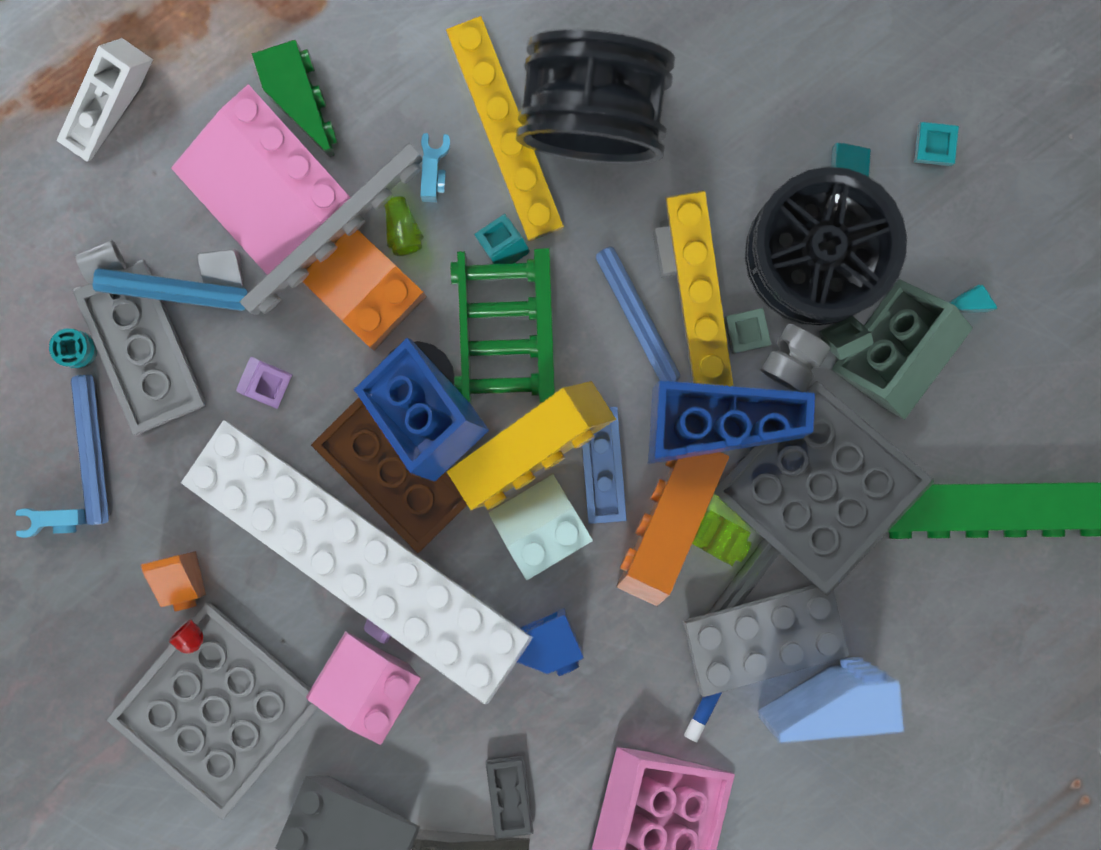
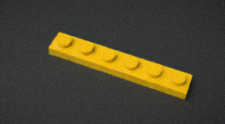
[446,16,564,242]
[665,190,734,386]

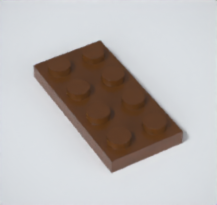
[311,398,467,553]

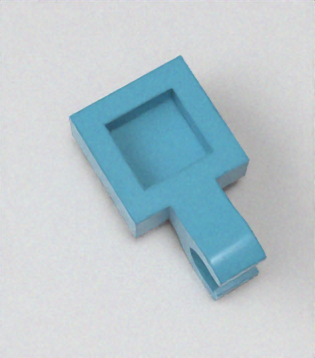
[420,133,450,203]
[16,508,87,538]

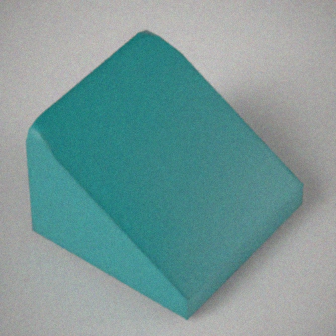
[831,142,871,177]
[474,214,530,264]
[949,284,997,313]

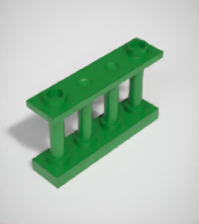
[450,248,555,405]

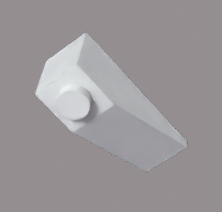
[56,38,153,162]

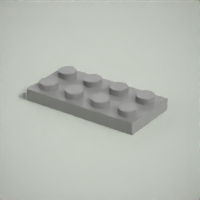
[683,585,849,697]

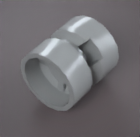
[761,324,831,392]

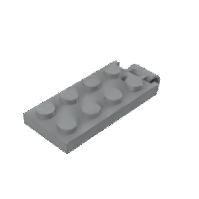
[73,240,206,435]

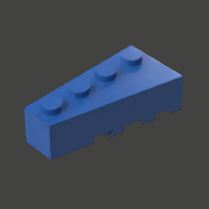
[648,380,815,464]

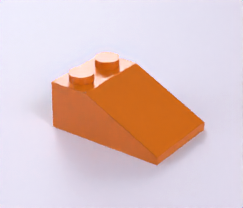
[302,230,427,351]

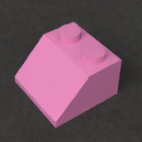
[306,631,421,745]

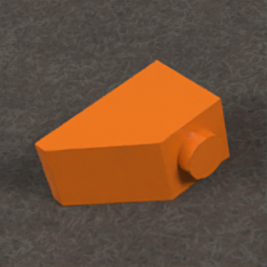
[141,551,206,612]

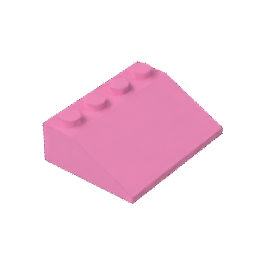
[171,84,351,275]
[592,747,735,850]

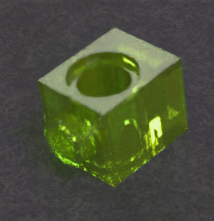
[692,509,752,566]

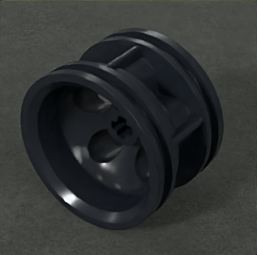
[516,30,675,164]

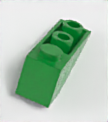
[251,40,338,157]

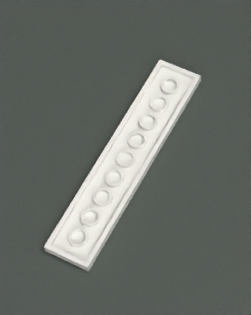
[181,420,533,704]

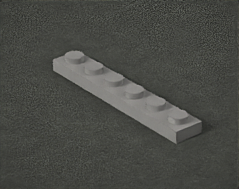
[239,143,422,315]

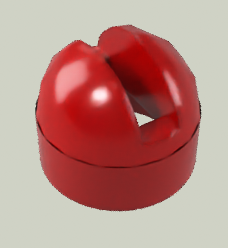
[169,619,203,654]

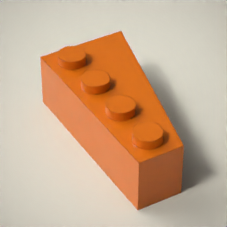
[616,452,730,606]

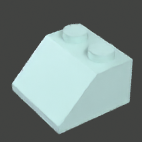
[489,474,593,580]

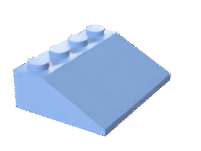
[758,657,904,743]

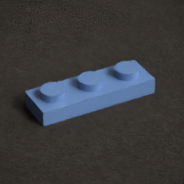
[582,407,627,524]

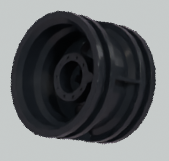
[744,167,907,326]

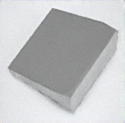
[197,249,244,288]

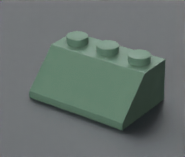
[832,279,973,420]

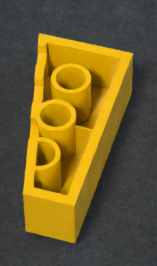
[446,381,616,510]

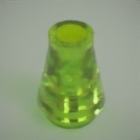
[384,196,424,256]

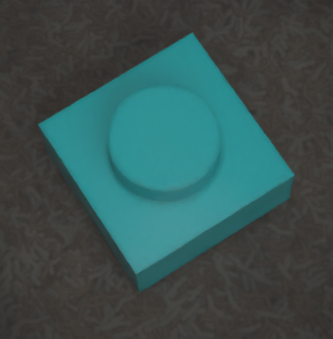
[914,122,959,166]

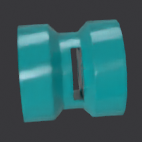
[49,328,97,369]

